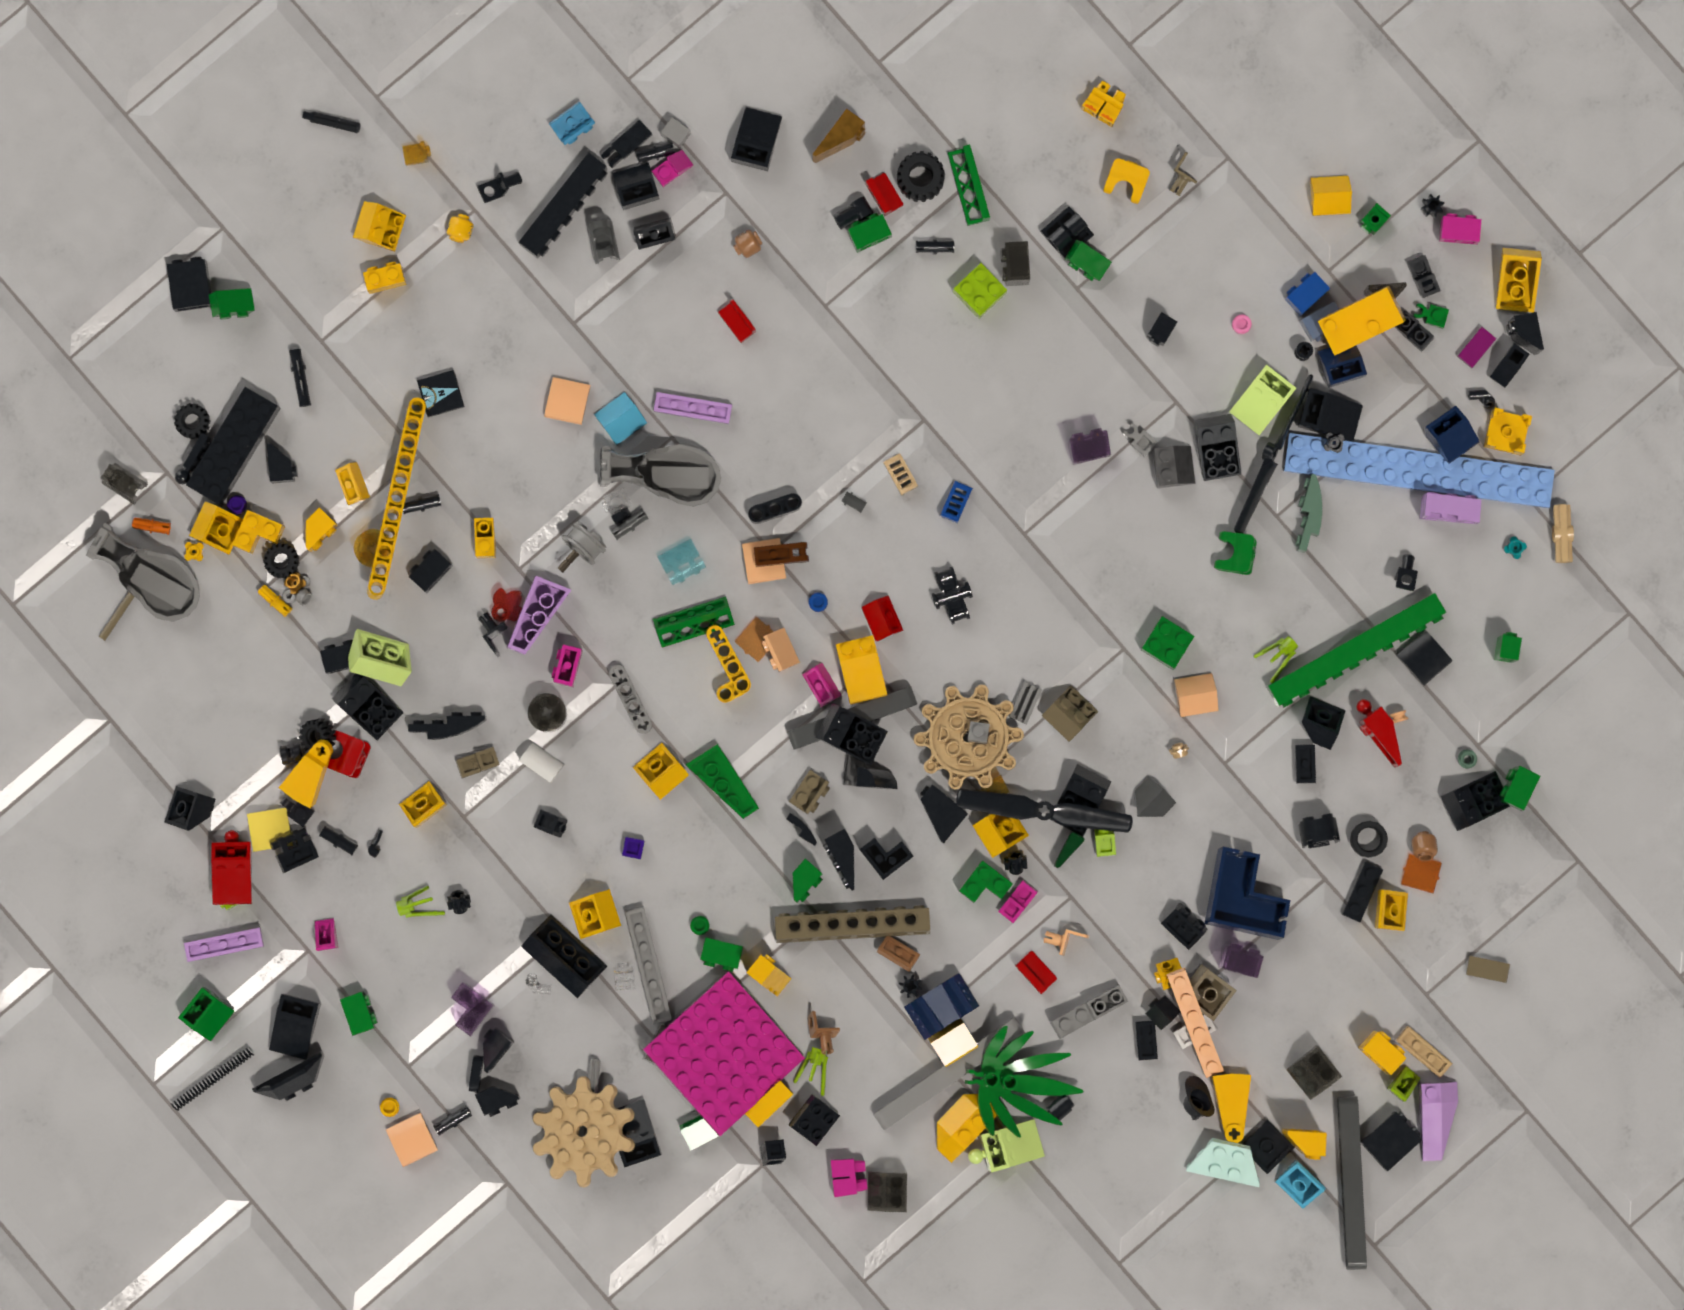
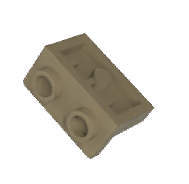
[789,770,830,814]

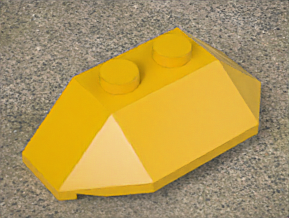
[937,1094,997,1163]

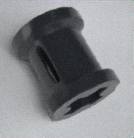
[1294,342,1313,361]

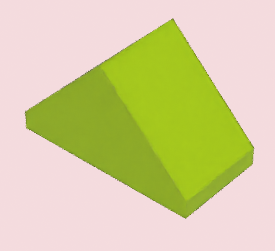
[1387,1066,1421,1102]

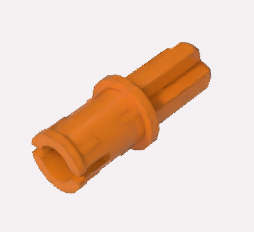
[132,517,171,535]

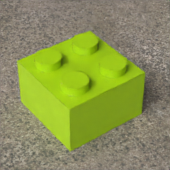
[953,263,1007,319]

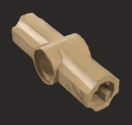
[1552,504,1574,563]

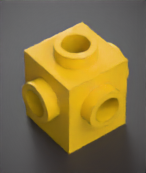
[1154,958,1182,990]

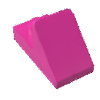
[652,150,694,187]

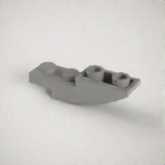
[1050,985,1128,1039]

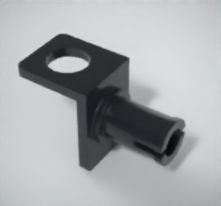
[477,172,522,203]
[1394,554,1418,591]
[478,612,508,657]

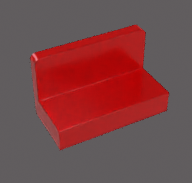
[865,173,903,217]
[718,299,756,343]
[862,595,903,642]
[1015,951,1057,994]

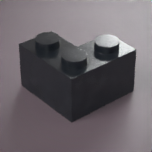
[859,838,914,880]

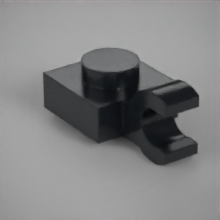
[280,797,315,827]

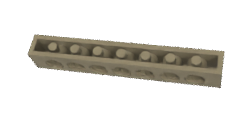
[775,905,930,943]

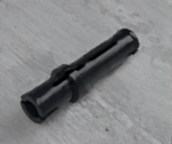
[289,349,311,407]

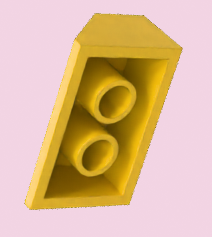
[1282,1129,1327,1160]

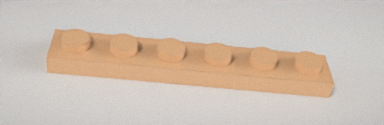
[1166,968,1224,1078]

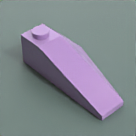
[1418,1082,1458,1161]

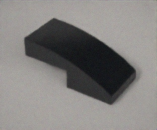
[1407,255,1440,298]
[786,813,817,846]

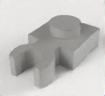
[1123,423,1158,457]

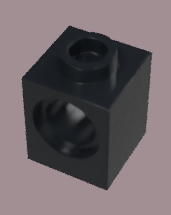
[760,1139,786,1166]

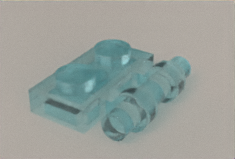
[657,539,706,585]

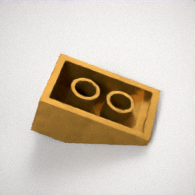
[813,108,866,163]

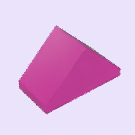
[315,918,339,951]

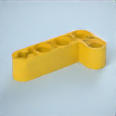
[706,625,751,703]

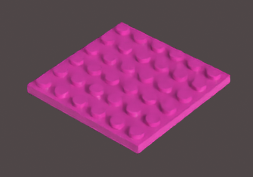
[642,972,805,1136]

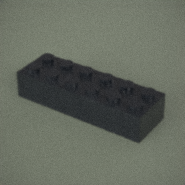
[186,387,281,507]

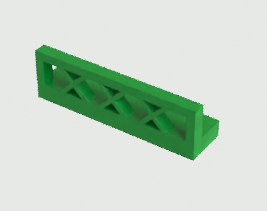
[948,144,990,226]
[653,597,735,648]

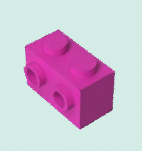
[1439,213,1482,245]
[551,645,583,688]

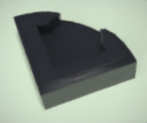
[611,508,631,524]

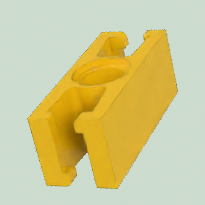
[745,1081,793,1127]

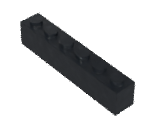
[519,152,608,259]

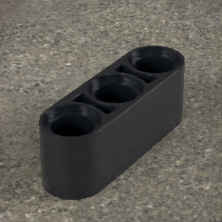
[748,493,802,524]

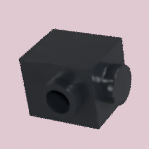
[1145,995,1180,1030]

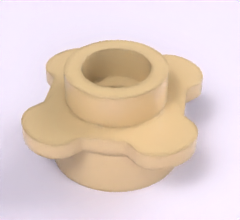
[1169,743,1189,759]

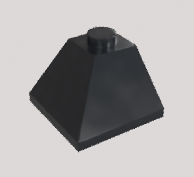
[1302,696,1345,750]
[164,786,216,831]
[483,1028,514,1073]

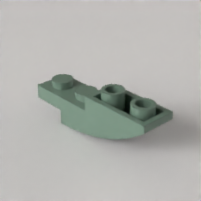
[1295,474,1322,553]

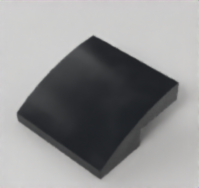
[1397,630,1453,686]

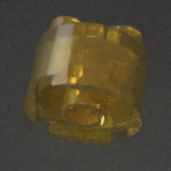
[354,529,394,569]

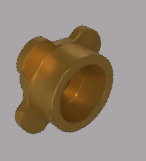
[284,572,306,595]

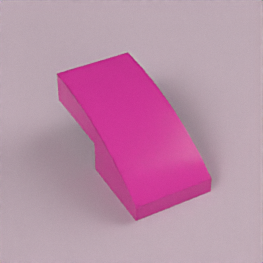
[998,880,1038,923]

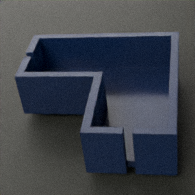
[1204,846,1291,940]

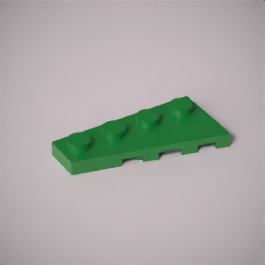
[686,744,759,819]

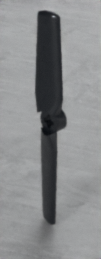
[1234,374,1313,534]
[956,789,1133,833]

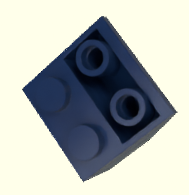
[1317,346,1367,388]
[1425,406,1480,464]

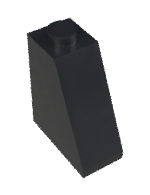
[920,784,968,844]

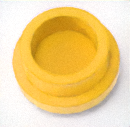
[380,1098,399,1117]

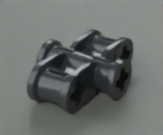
[931,567,973,625]

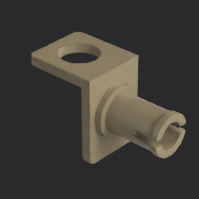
[1170,152,1197,196]

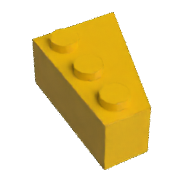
[746,954,792,996]

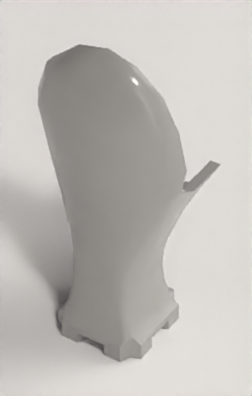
[600,444,721,507]
[86,523,200,622]

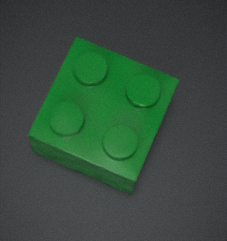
[1141,616,1195,670]

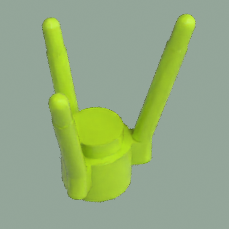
[1253,636,1298,683]
[396,886,445,918]
[793,1047,828,1096]

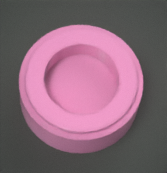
[1232,315,1252,334]

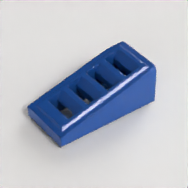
[940,481,973,524]

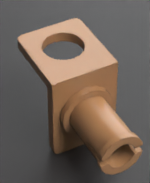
[808,1011,840,1055]

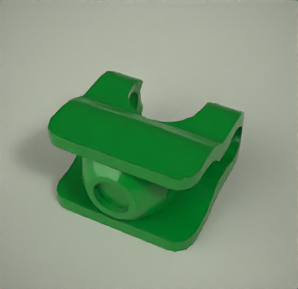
[1214,531,1257,575]

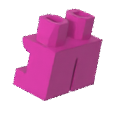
[831,1158,868,1197]

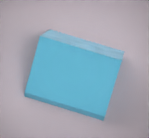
[594,392,647,445]
[1275,1160,1326,1209]

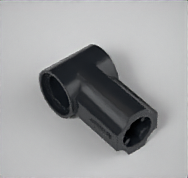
[833,196,874,230]

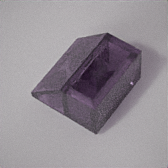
[1067,428,1111,465]

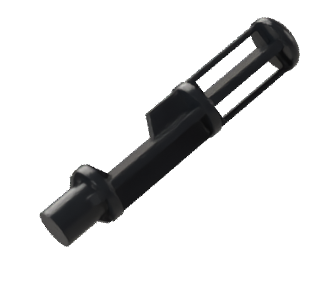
[302,111,361,133]

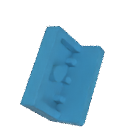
[549,102,595,145]

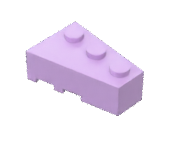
[1420,492,1481,524]

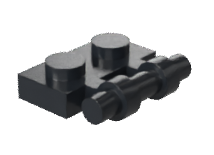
[270,828,319,873]

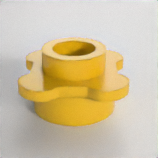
[184,542,204,561]

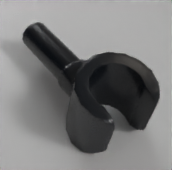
[368,830,383,858]

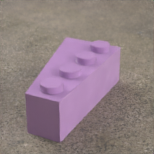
[506,576,571,655]

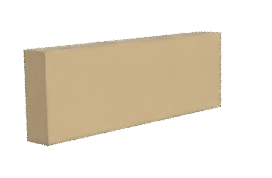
[1395,1026,1453,1078]

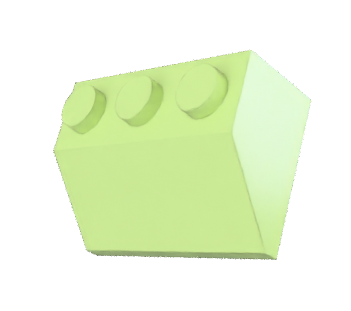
[348,629,412,686]

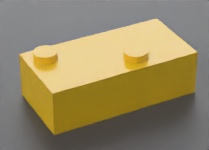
[1318,286,1406,356]

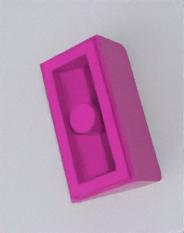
[802,663,841,707]

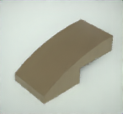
[455,747,500,779]
[1466,956,1510,983]

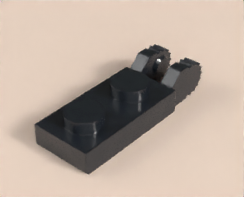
[601,120,652,168]

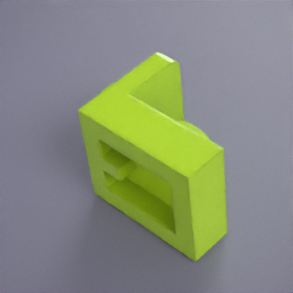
[1094,829,1116,857]

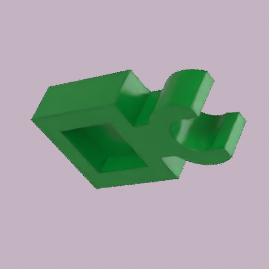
[1413,304,1449,329]

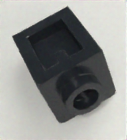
[534,809,568,838]

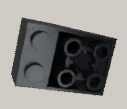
[731,107,782,172]
[1298,388,1363,442]
[1193,414,1242,481]
[332,673,403,741]
[815,703,888,765]
[1050,764,1111,836]
[1441,771,1510,831]
[823,829,854,891]
[269,994,321,1060]
[617,1099,662,1168]

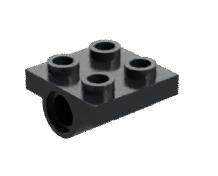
[1040,206,1094,260]
[788,1094,840,1146]

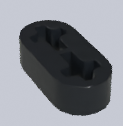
[469,1055,484,1093]

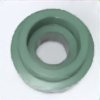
[1458,749,1477,769]

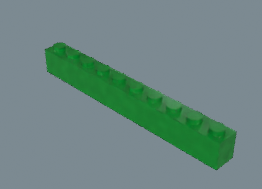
[1266,593,1447,708]

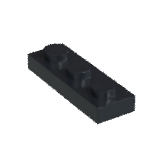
[1342,862,1383,923]

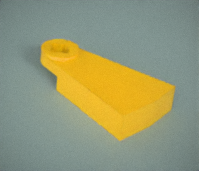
[278,740,333,808]
[1212,1073,1251,1143]

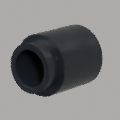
[1046,1095,1075,1121]

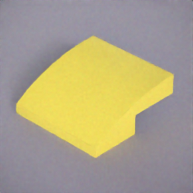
[247,808,293,852]

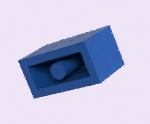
[1285,272,1330,316]

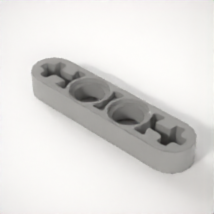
[609,665,652,734]

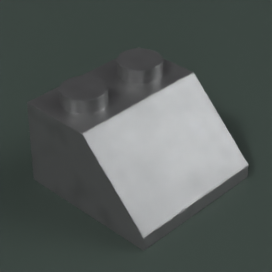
[1153,446,1196,488]

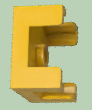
[1484,407,1532,456]

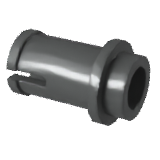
[842,492,867,513]

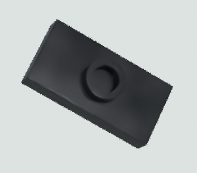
[1135,1021,1158,1061]

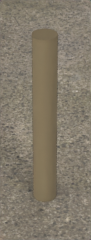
[99,592,134,641]

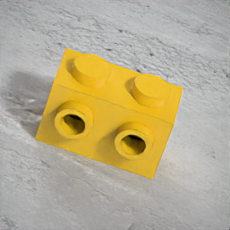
[363,262,407,294]

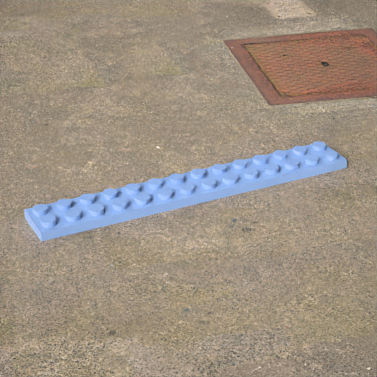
[1284,433,1555,508]

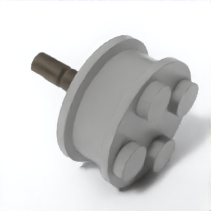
[558,521,606,573]

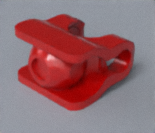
[327,730,371,778]

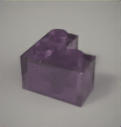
[1219,943,1264,978]
[451,982,495,1037]

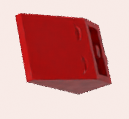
[1356,699,1402,768]
[211,830,252,905]

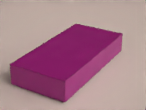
[1457,327,1497,369]

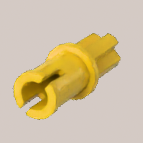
[258,585,293,617]

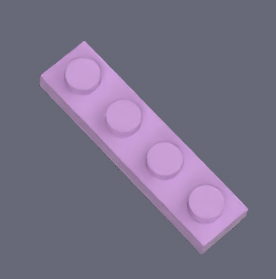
[654,392,732,424]
[184,928,264,962]

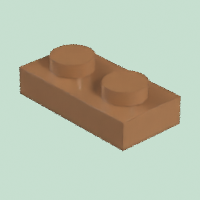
[877,936,920,972]

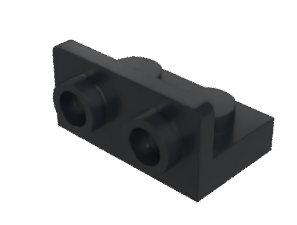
[1161,903,1208,950]

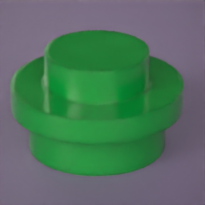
[690,916,710,935]

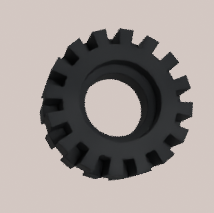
[174,403,210,439]
[263,543,300,579]
[299,718,336,753]

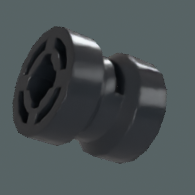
[280,743,302,765]

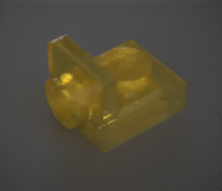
[402,141,431,166]

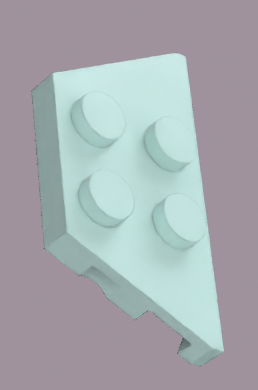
[1186,1138,1260,1187]

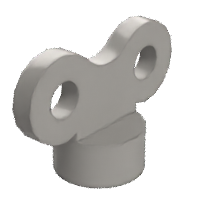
[283,576,312,606]

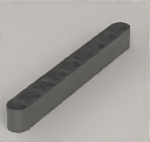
[1337,1096,1367,1270]

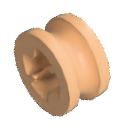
[1389,710,1409,723]

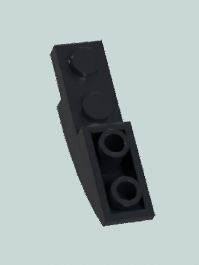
[408,712,487,740]

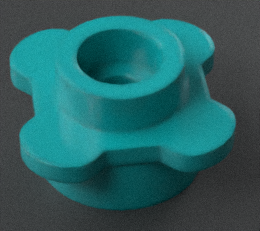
[1504,537,1527,559]

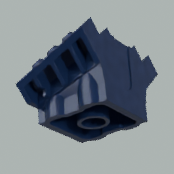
[904,973,980,1040]

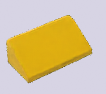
[335,462,370,506]

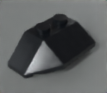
[252,1052,324,1101]

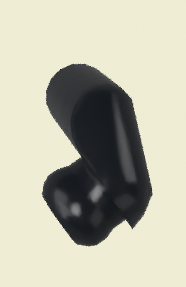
[1468,390,1495,408]

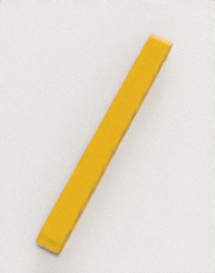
[367,398,426,600]

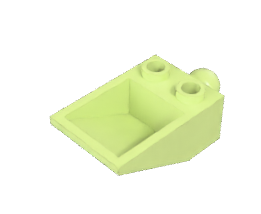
[968,1119,1045,1173]

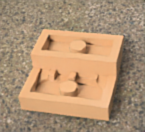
[544,377,590,425]
[742,538,786,584]
[386,1113,438,1167]

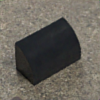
[856,767,898,789]

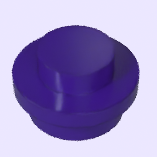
[227,495,247,515]

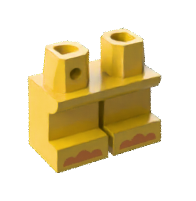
[1081,81,1126,127]

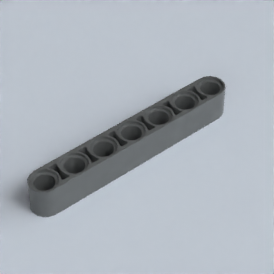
[787,686,918,750]

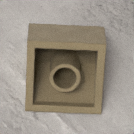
[1190,964,1237,1021]

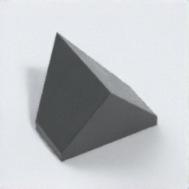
[1135,776,1176,817]

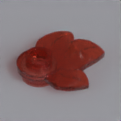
[491,588,522,622]

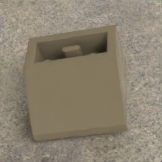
[1041,685,1099,742]

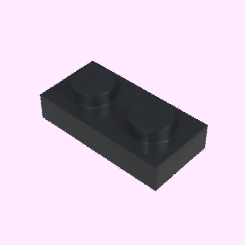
[1295,744,1316,784]

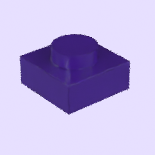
[622,837,645,860]

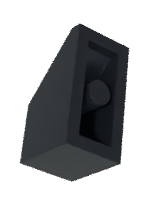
[1147,312,1178,347]
[267,443,298,484]

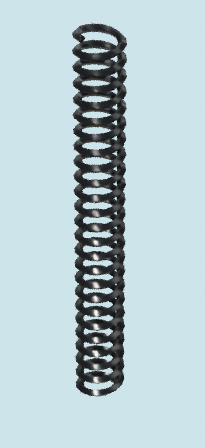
[170,1048,254,1111]

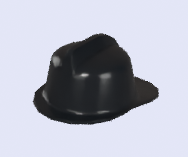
[1183,1076,1215,1120]

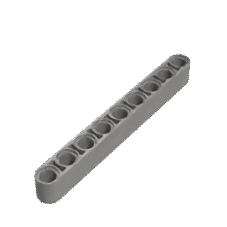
[873,1017,1025,1130]

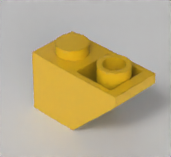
[306,507,337,552]
[474,518,496,559]

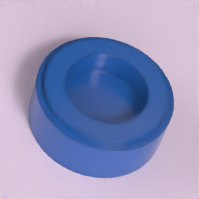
[809,593,828,612]

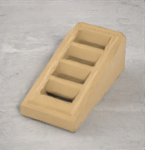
[883,453,918,496]

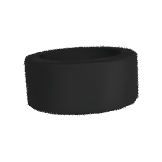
[1350,821,1388,858]

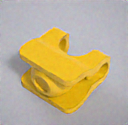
[1104,158,1150,204]

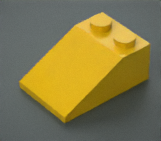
[1496,248,1542,312]
[836,635,888,705]

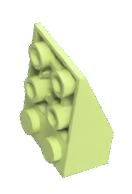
[1229,365,1296,435]

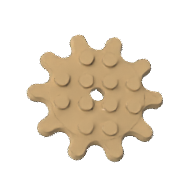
[913,685,1024,790]
[533,1076,635,1188]

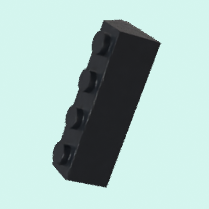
[521,915,608,999]

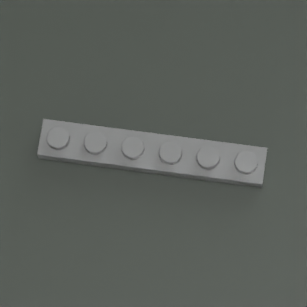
[625,907,672,1025]

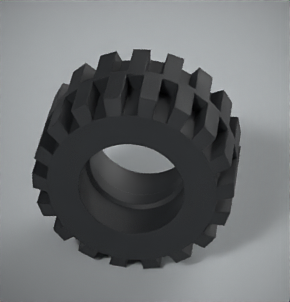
[897,151,945,202]

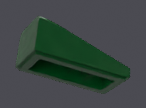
[1053,832,1085,868]

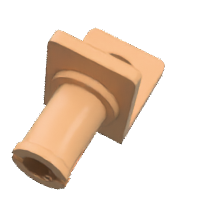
[1044,929,1089,956]

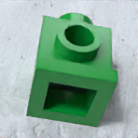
[1360,203,1391,235]

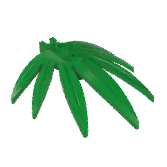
[965,1026,1084,1137]

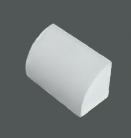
[519,743,564,783]

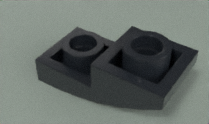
[1395,310,1434,352]

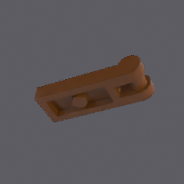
[754,542,809,567]

